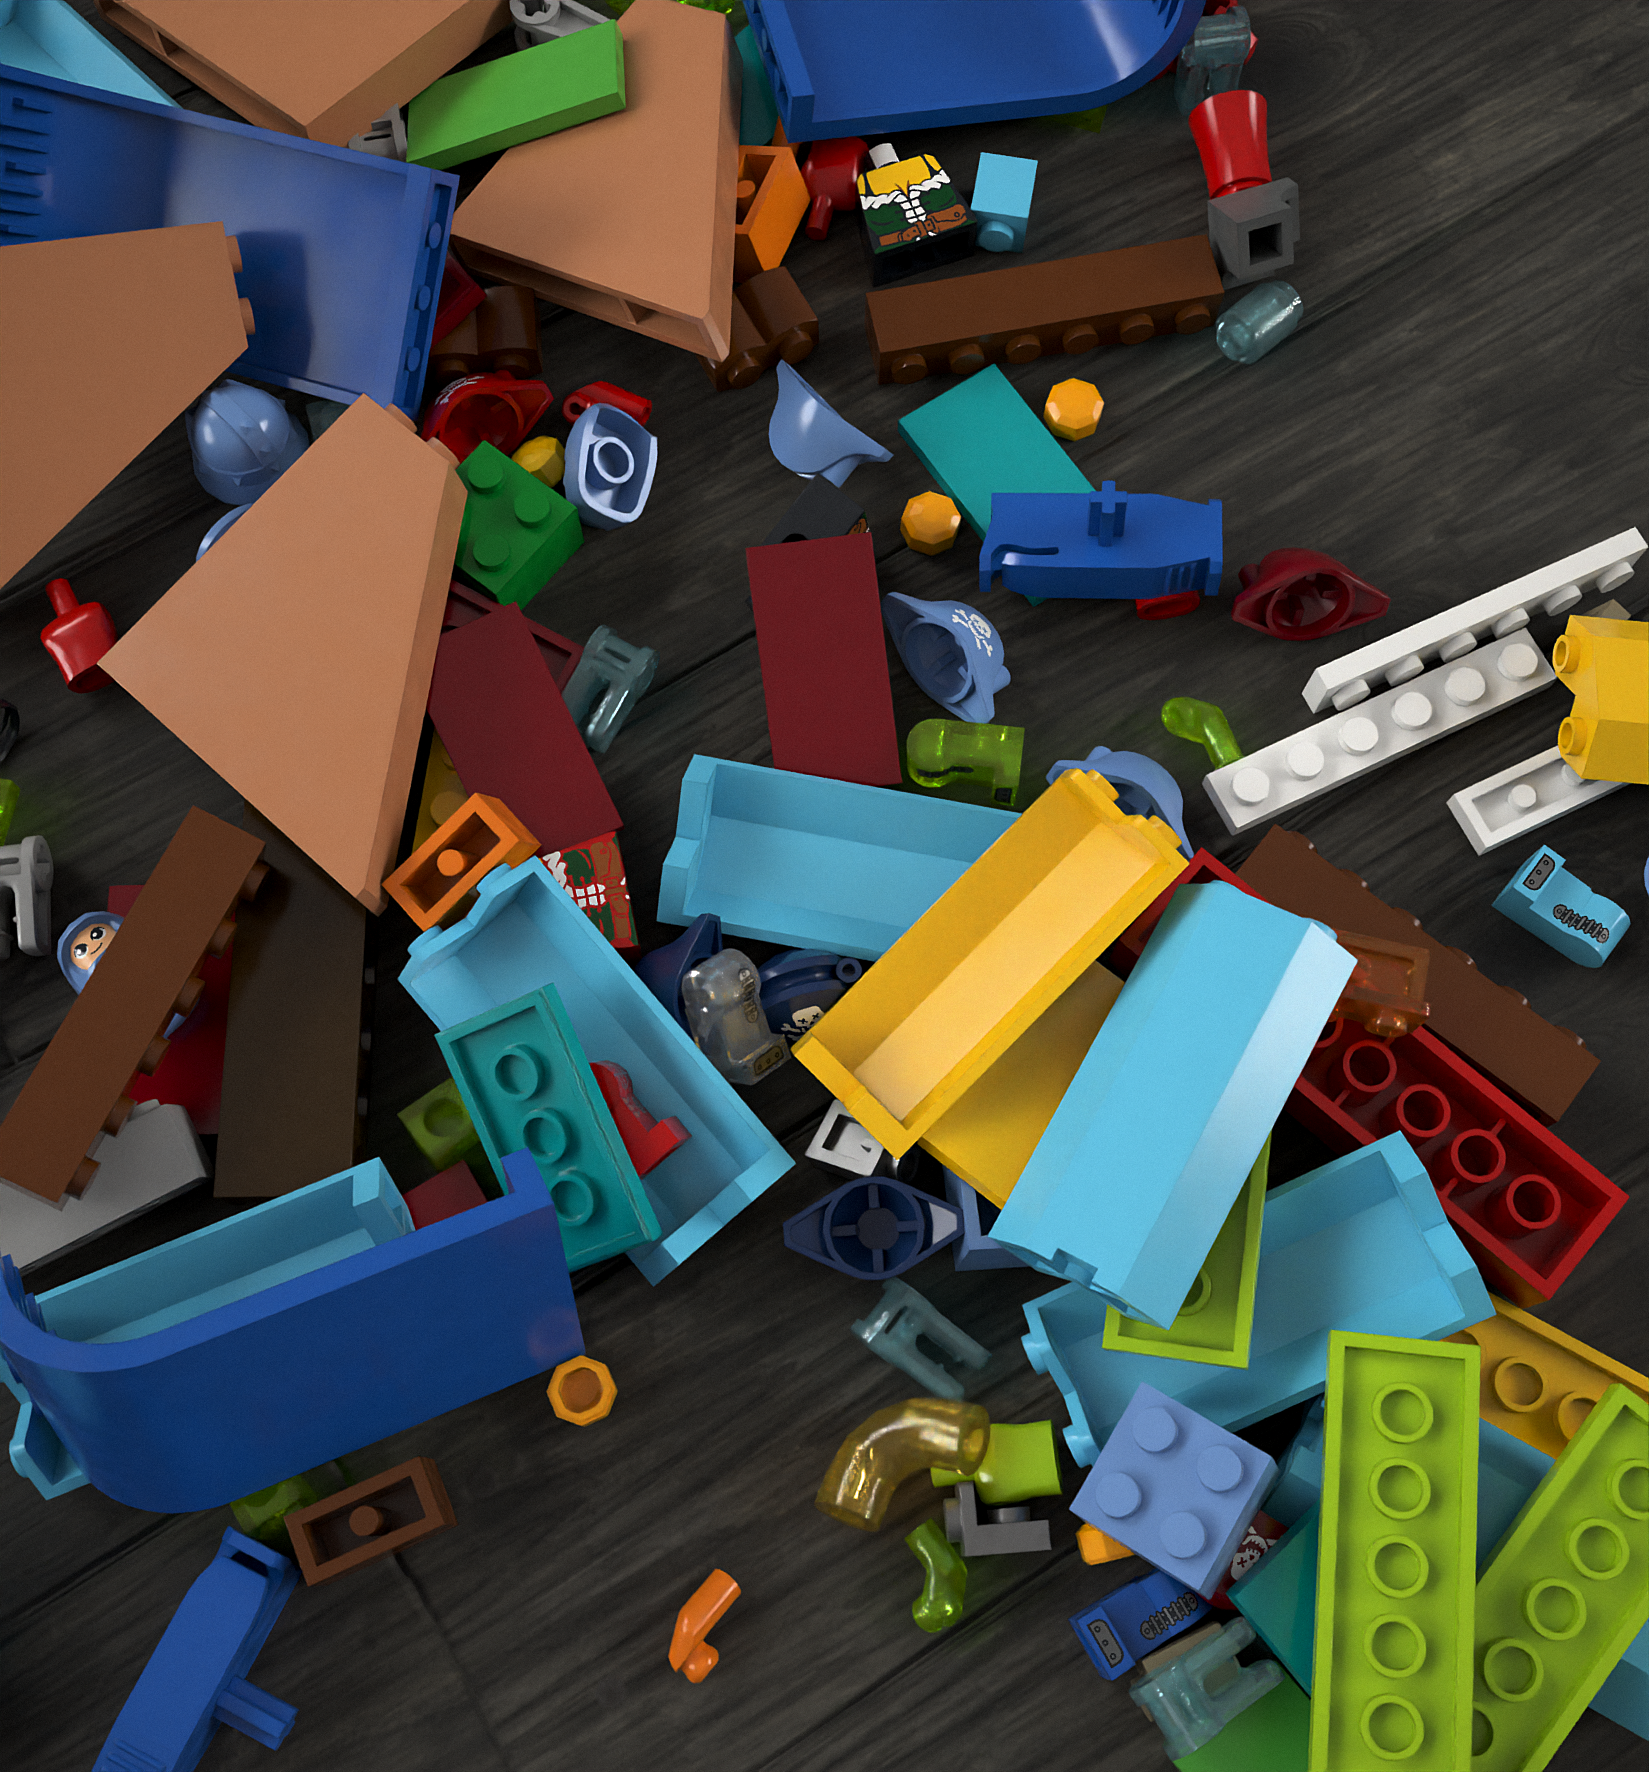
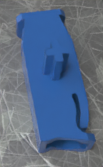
[979,480,1223,599]
[91,1526,302,1772]

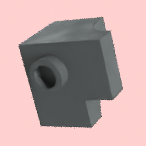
[1207,177,1300,290]

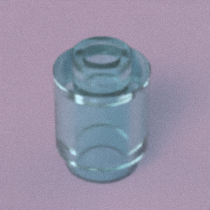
[1216,280,1303,364]

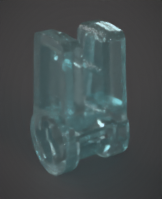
[1174,5,1251,116]
[562,624,660,753]
[849,1277,992,1408]
[1128,1616,1285,1761]

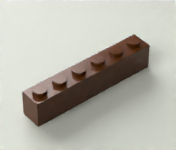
[864,234,1225,385]
[0,805,271,1212]
[1235,823,1601,1128]

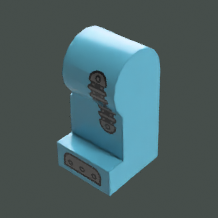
[1491,845,1631,968]

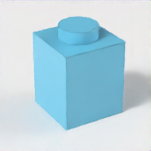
[971,152,1038,253]

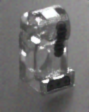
[681,948,791,1085]

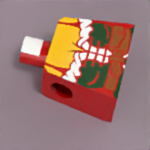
[538,831,643,966]

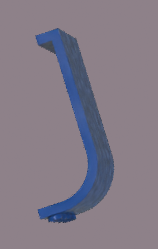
[742,0,1206,143]
[0,63,460,421]
[0,1147,586,1513]

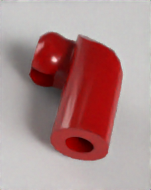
[561,381,652,427]

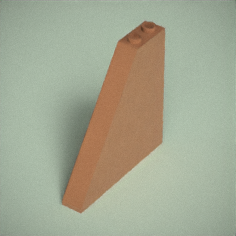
[93,0,513,149]
[448,0,743,362]
[0,221,255,589]
[97,393,468,917]

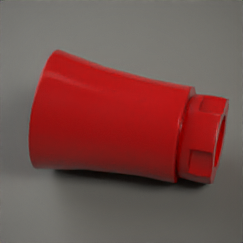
[1188,90,1272,200]

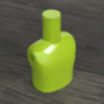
[930,1419,1064,1507]

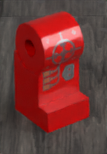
[589,1060,692,1180]

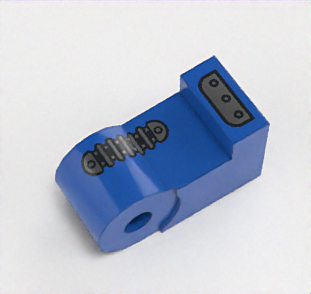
[1068,1567,1213,1681]

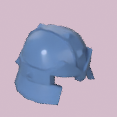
[185,379,310,506]

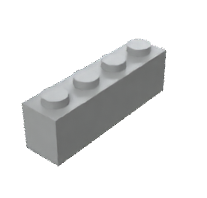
[0,1099,215,1277]

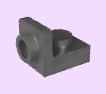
[805,1099,922,1184]
[944,1481,1051,1557]

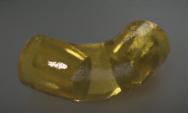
[814,1397,991,1532]

